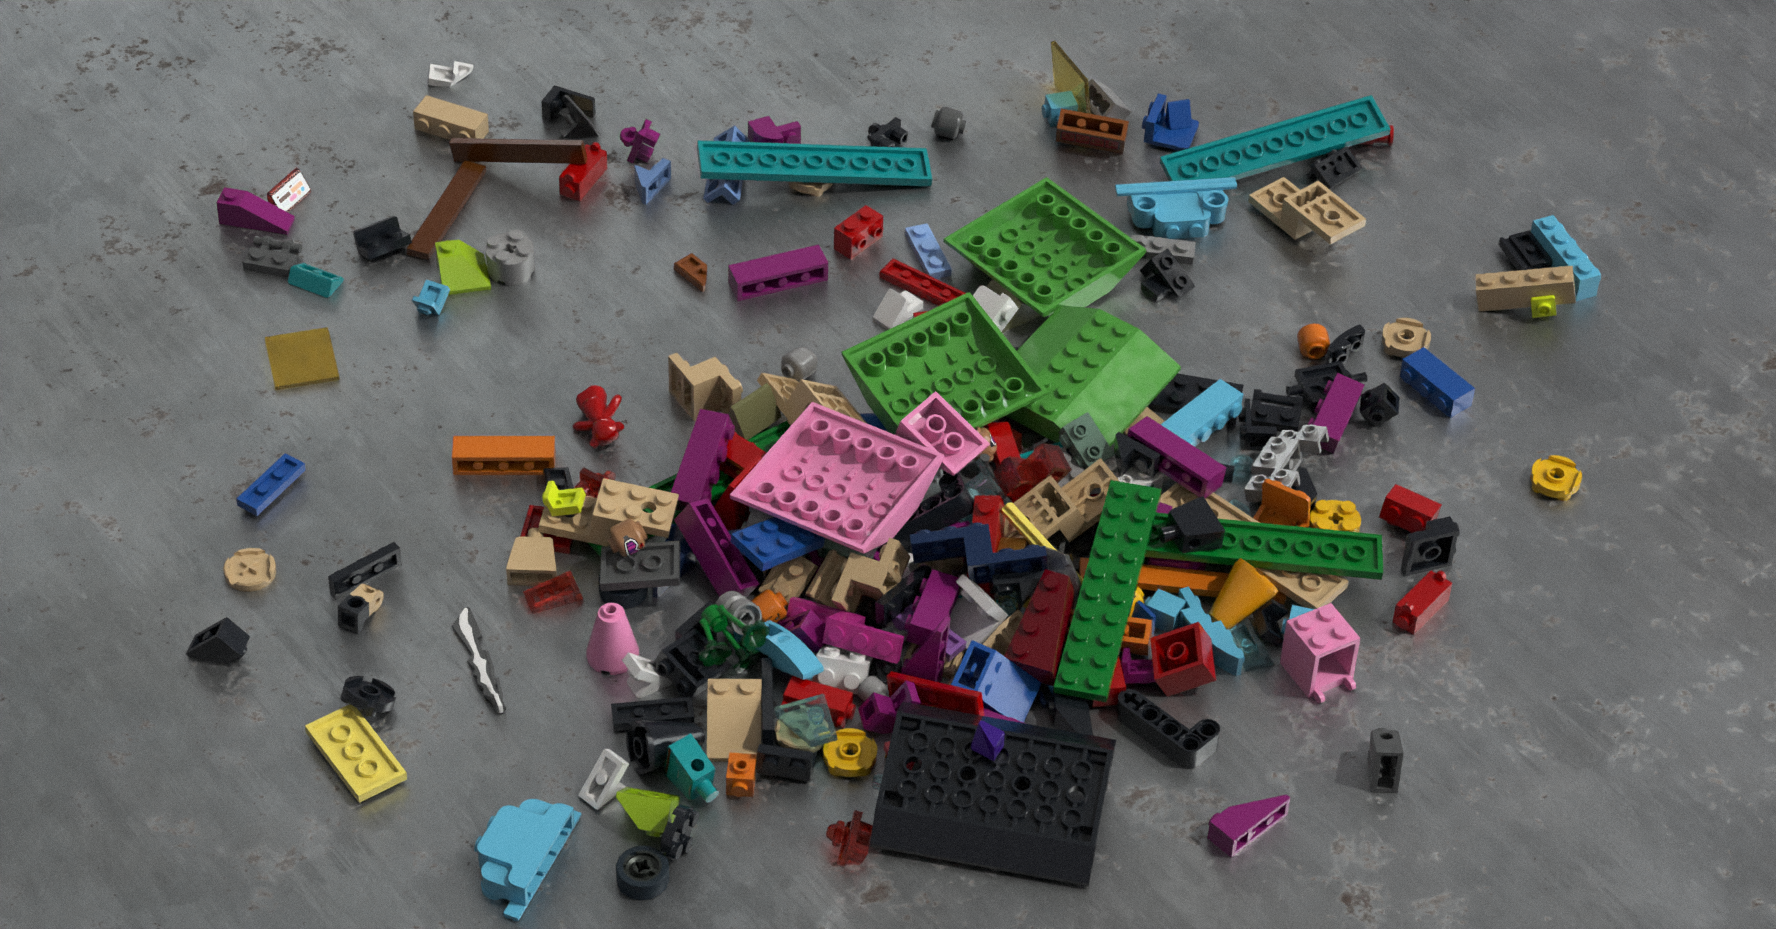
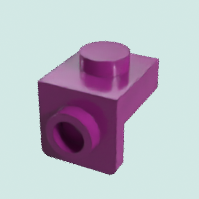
[1119,648,1156,684]

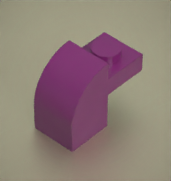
[748,116,801,144]
[858,681,920,734]

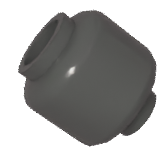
[931,107,966,139]

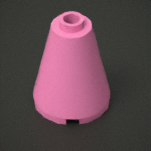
[586,603,639,675]

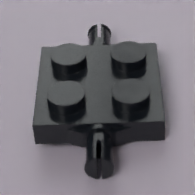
[1286,361,1368,410]

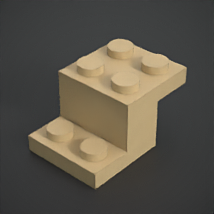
[668,353,743,421]
[831,538,910,613]

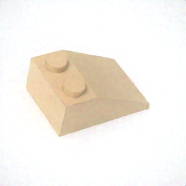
[707,679,762,762]

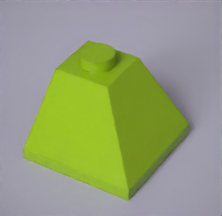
[435,239,491,295]
[616,787,680,837]

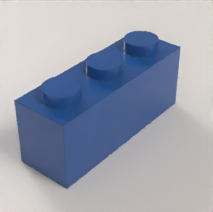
[1399,347,1475,418]

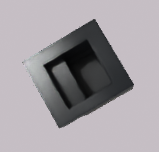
[338,584,384,634]

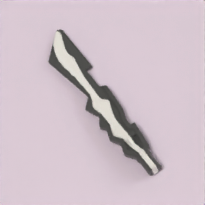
[452,607,506,714]

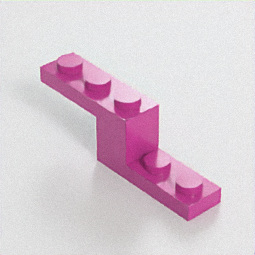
[786,597,904,664]

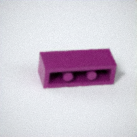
[1308,373,1365,454]
[904,569,961,645]

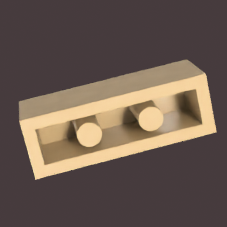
[413,95,489,140]

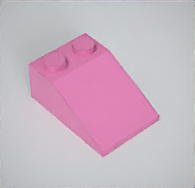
[895,391,990,476]

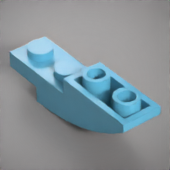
[1178,586,1245,676]
[733,620,824,680]

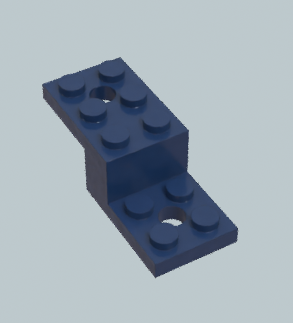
[910,523,1048,584]

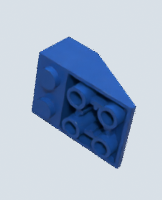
[951,640,1041,722]

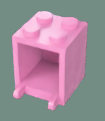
[1280,603,1360,704]

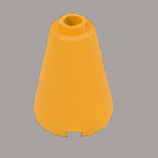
[1208,558,1279,630]

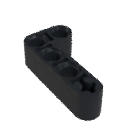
[882,473,974,549]
[1116,689,1220,769]

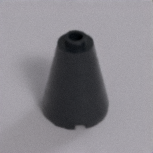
[626,720,705,775]

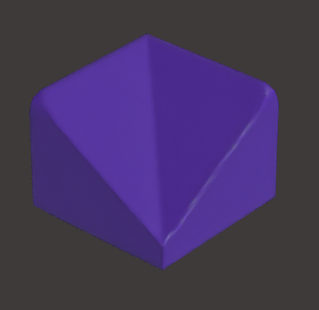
[971,721,1005,761]

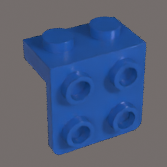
[1142,93,1199,151]

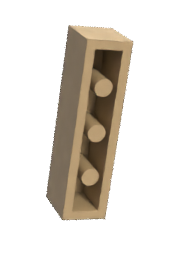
[1476,266,1576,312]

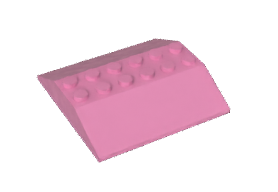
[730,402,944,554]

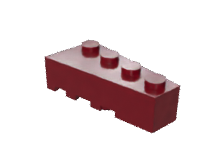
[1004,569,1074,686]

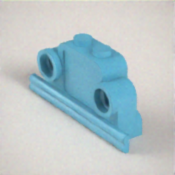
[1115,177,1237,239]
[474,799,582,921]

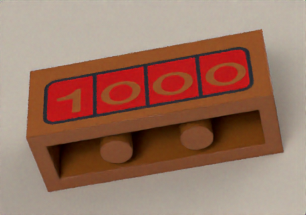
[1055,108,1129,154]

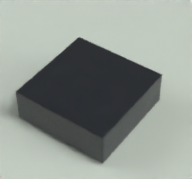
[1141,274,1172,302]

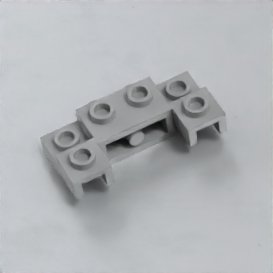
[1244,424,1329,503]

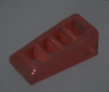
[523,570,583,614]

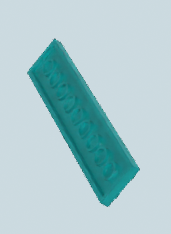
[1160,95,1391,181]
[697,140,933,186]

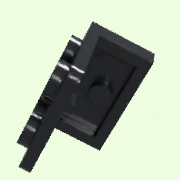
[757,730,818,781]

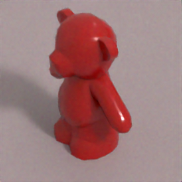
[573,385,624,449]

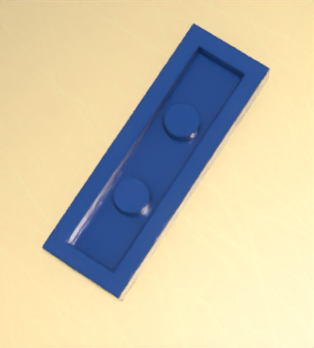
[236,453,306,516]

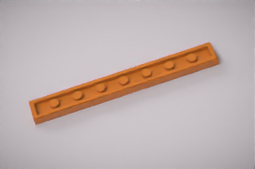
[1079,557,1286,605]

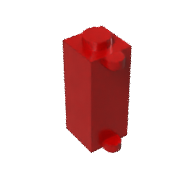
[559,142,607,201]
[1392,570,1452,635]
[780,676,856,729]

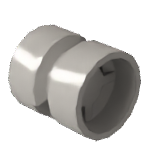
[716,591,762,635]

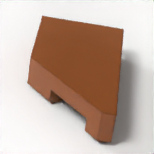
[674,253,707,292]

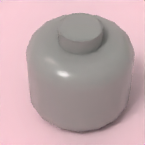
[858,676,887,701]

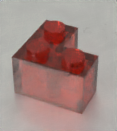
[993,443,1072,498]

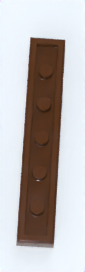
[449,138,588,164]
[407,160,486,260]

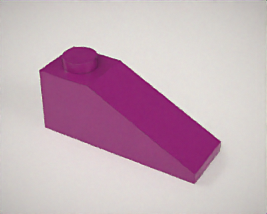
[216,187,295,235]
[901,616,951,683]
[1207,794,1290,858]

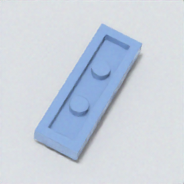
[905,223,952,279]

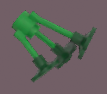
[698,604,770,673]

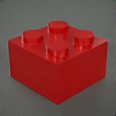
[1150,622,1216,697]

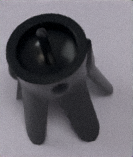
[857,600,882,629]

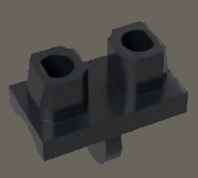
[867,117,908,147]

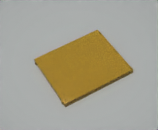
[1051,40,1091,114]
[265,327,340,390]

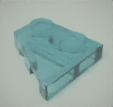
[774,693,838,747]

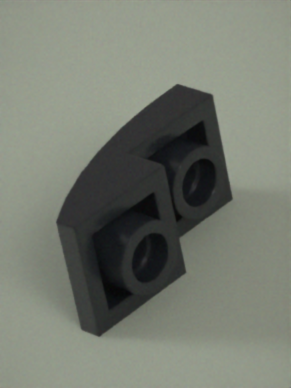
[1325,324,1365,364]

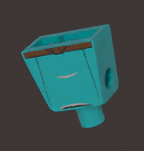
[664,733,719,803]

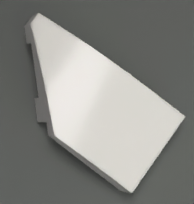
[427,61,473,87]

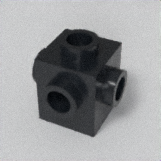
[1359,382,1400,426]

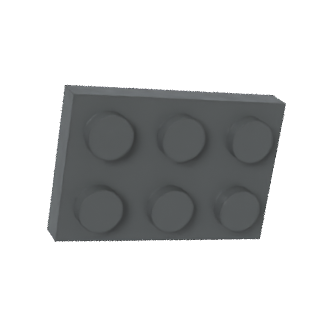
[600,541,681,591]

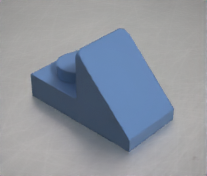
[634,158,671,205]

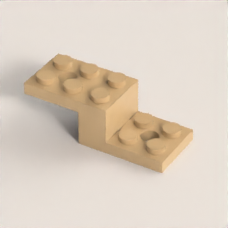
[1248,177,1366,244]
[757,373,866,425]
[1003,458,1119,546]
[538,478,679,546]

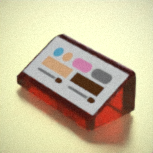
[267,167,311,212]

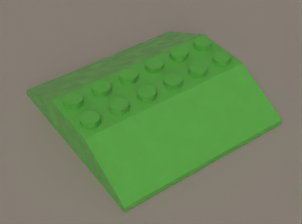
[943,177,1146,317]
[842,292,1049,435]
[1006,305,1181,447]

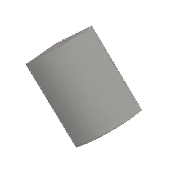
[1078,78,1132,120]

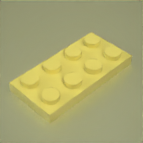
[305,704,407,803]

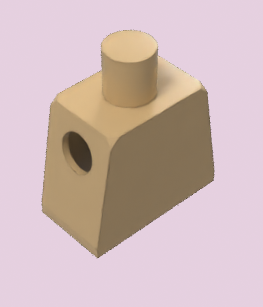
[506,528,557,586]

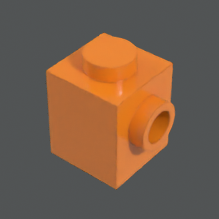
[726,752,757,797]

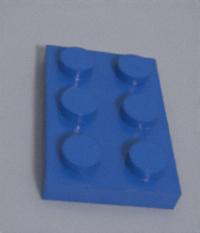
[730,517,825,571]

